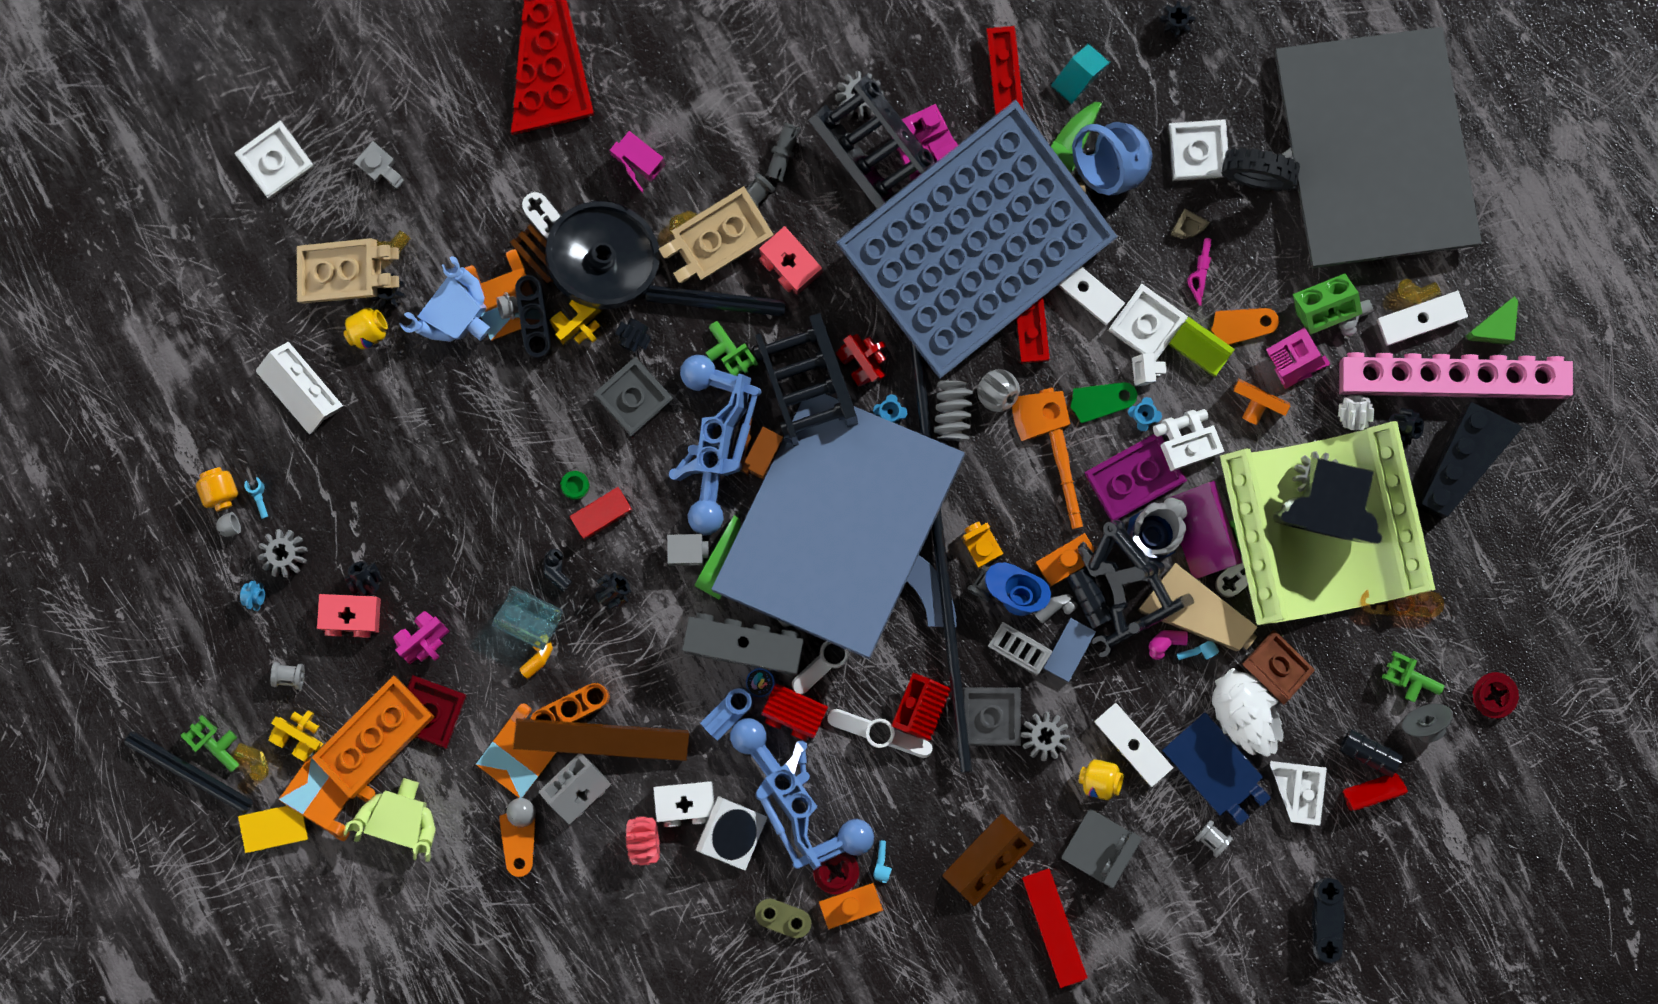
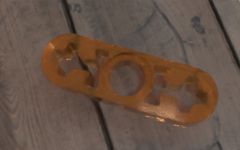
[1360,590,1444,618]

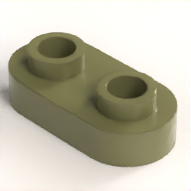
[755,899,811,938]

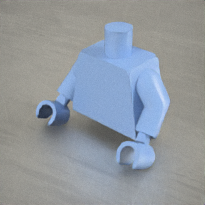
[399,256,491,342]

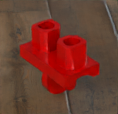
[836,334,886,386]

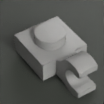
[354,142,404,189]

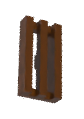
[510,224,553,285]

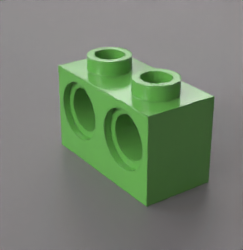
[1293,274,1363,335]

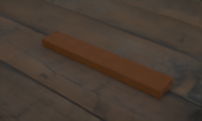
[513,718,689,761]

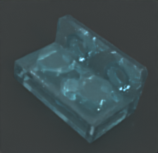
[492,586,563,650]

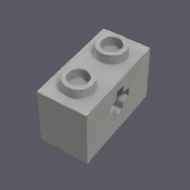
[539,754,611,825]

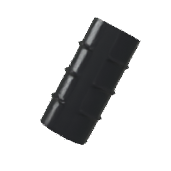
[1066,567,1113,629]
[1339,729,1403,778]

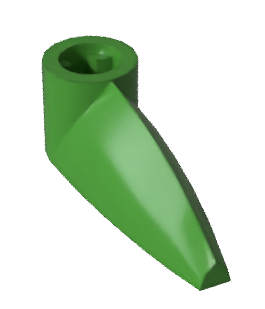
[1051,102,1102,173]
[694,515,741,600]

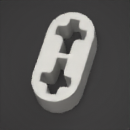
[522,192,560,239]
[1215,557,1248,598]

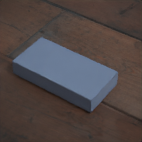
[1043,618,1096,682]

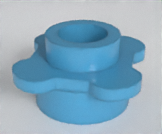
[873,395,907,423]
[1128,397,1162,431]
[240,581,265,611]

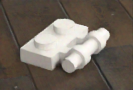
[1153,409,1224,471]

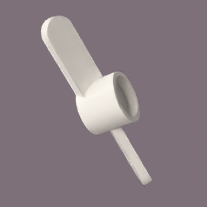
[792,641,849,694]
[828,709,932,758]

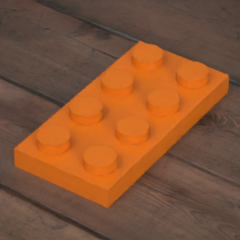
[311,675,435,799]

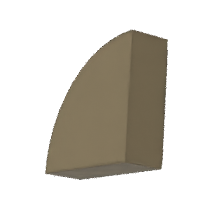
[1171,209,1209,238]

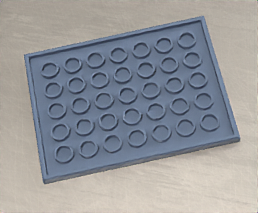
[835,100,1118,378]
[712,394,965,660]

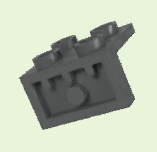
[1062,809,1142,888]

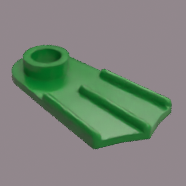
[1070,382,1137,423]

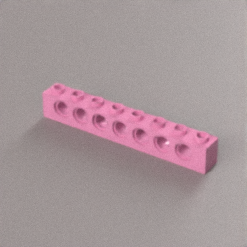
[1339,352,1573,399]

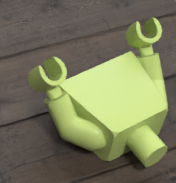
[344,778,436,862]

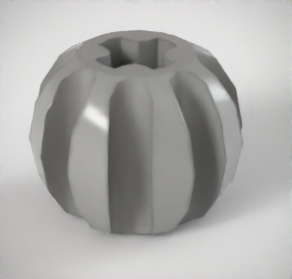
[977,369,1020,412]

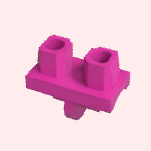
[393,611,450,665]

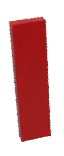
[1022,868,1088,988]

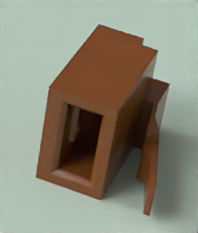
[740,418,783,480]

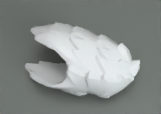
[1212,668,1283,757]

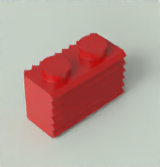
[891,673,951,741]
[761,683,828,742]

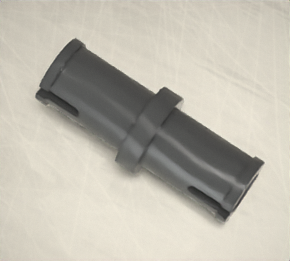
[765,123,801,182]

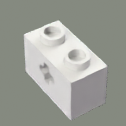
[654,781,715,827]

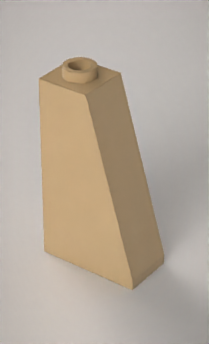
[1138,563,1258,651]

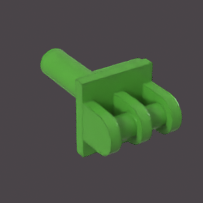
[705,321,758,376]
[1382,651,1444,703]
[181,715,239,772]

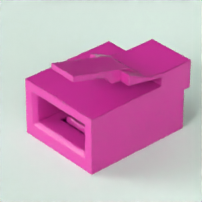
[610,131,665,194]
[1266,327,1331,389]

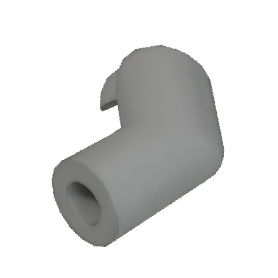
[1338,299,1373,337]
[1034,594,1078,623]

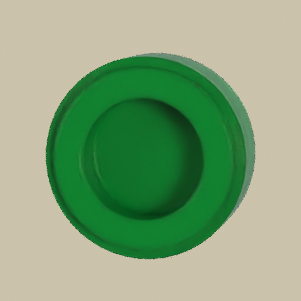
[560,471,590,500]

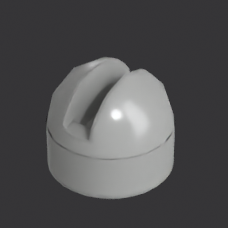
[216,512,241,537]

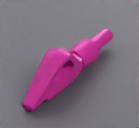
[1188,238,1211,306]

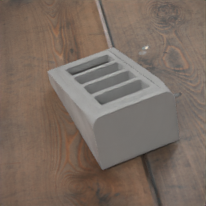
[988,622,1053,677]

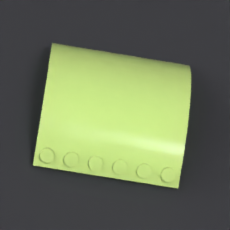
[1220,421,1435,625]

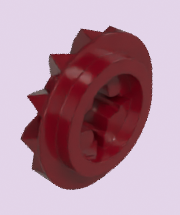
[1472,672,1519,718]
[813,852,859,894]

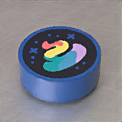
[746,668,775,697]

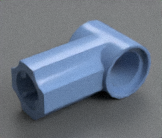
[700,688,754,741]

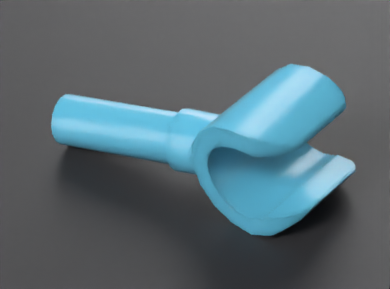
[244,477,268,519]
[1177,641,1219,660]
[873,841,892,883]

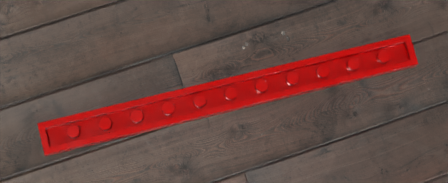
[986,26,1050,364]

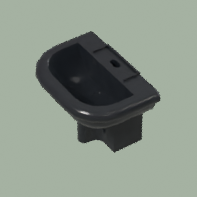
[1273,458,1382,544]

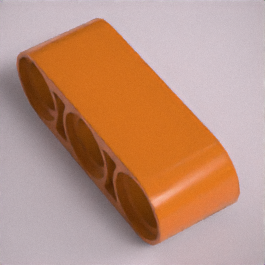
[530,683,610,722]

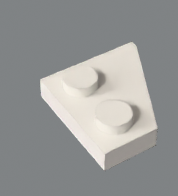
[1270,761,1327,826]

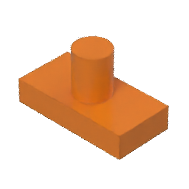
[1233,378,1290,425]
[1035,533,1095,587]
[819,883,883,929]

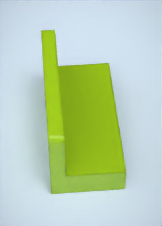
[1168,317,1235,377]

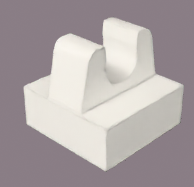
[1132,353,1166,386]

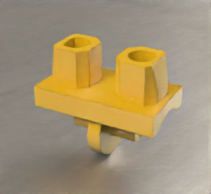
[549,300,601,345]
[269,710,324,762]

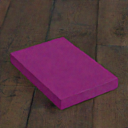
[1084,434,1187,521]
[1169,481,1242,579]

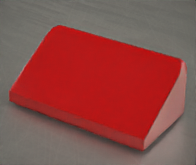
[570,487,633,541]
[1343,773,1408,811]

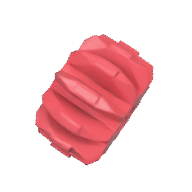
[626,817,660,866]

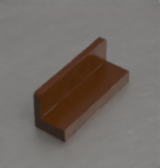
[943,814,1034,907]

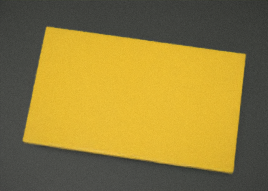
[238,806,308,853]

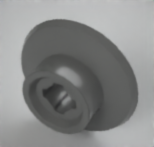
[1402,704,1453,742]

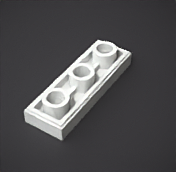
[1058,267,1125,326]
[1377,291,1468,346]
[1094,703,1173,787]

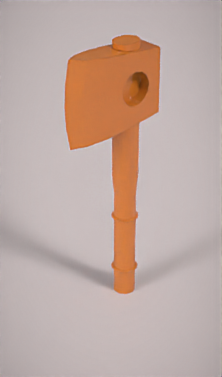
[1012,388,1083,529]

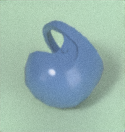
[1072,122,1152,195]

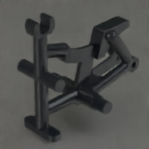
[1078,520,1194,657]

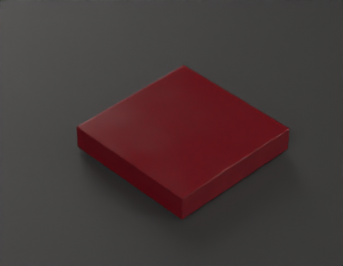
[408,675,467,749]

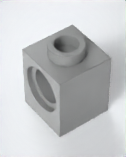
[667,534,709,566]

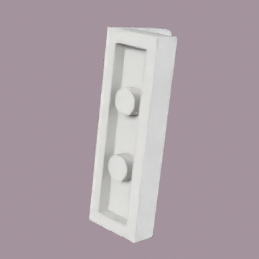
[256,342,343,434]

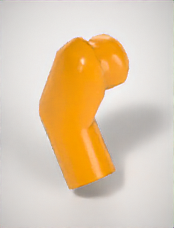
[520,637,553,679]

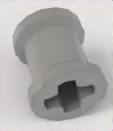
[270,662,305,690]
[1194,820,1233,858]

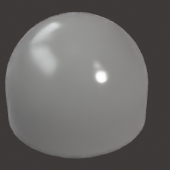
[506,798,536,827]

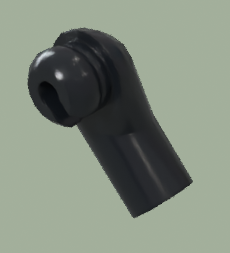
[543,549,572,592]

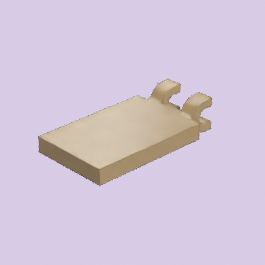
[659,186,774,283]
[297,238,399,304]

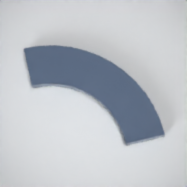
[906,555,957,628]

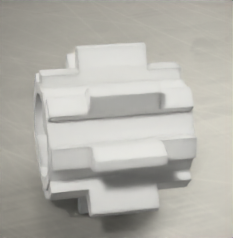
[1338,395,1374,430]

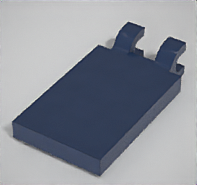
[1161,712,1271,825]

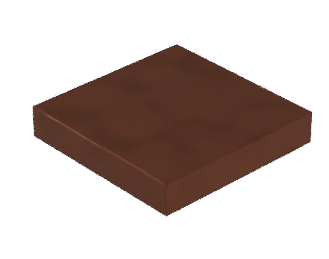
[1242,630,1315,705]

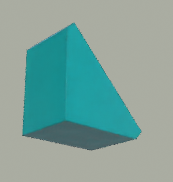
[1051,44,1110,104]

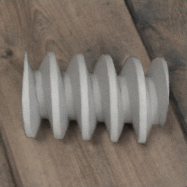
[934,381,973,441]

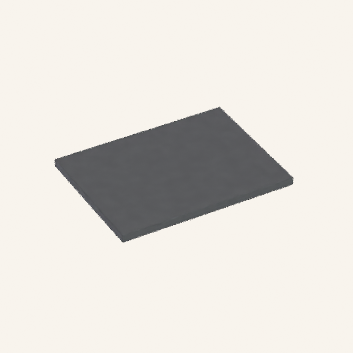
[1275,27,1482,268]

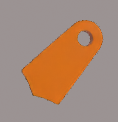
[1211,308,1279,345]
[499,814,535,877]

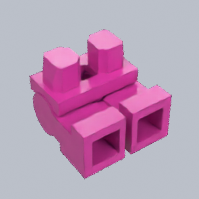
[891,104,957,181]

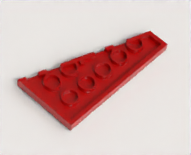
[511,0,594,135]

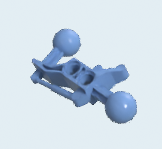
[669,355,761,535]
[730,718,874,870]

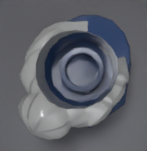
[1127,498,1187,562]

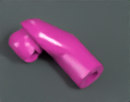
[1148,630,1188,659]

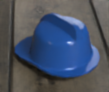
[985,563,1051,616]

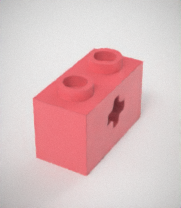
[759,226,823,295]
[317,594,381,638]

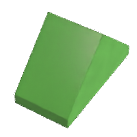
[1465,296,1518,345]

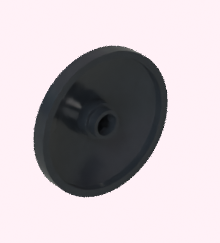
[545,201,660,309]

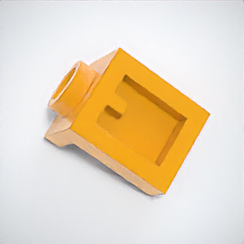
[961,521,1003,568]

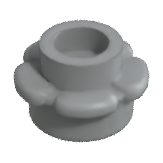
[496,292,519,320]

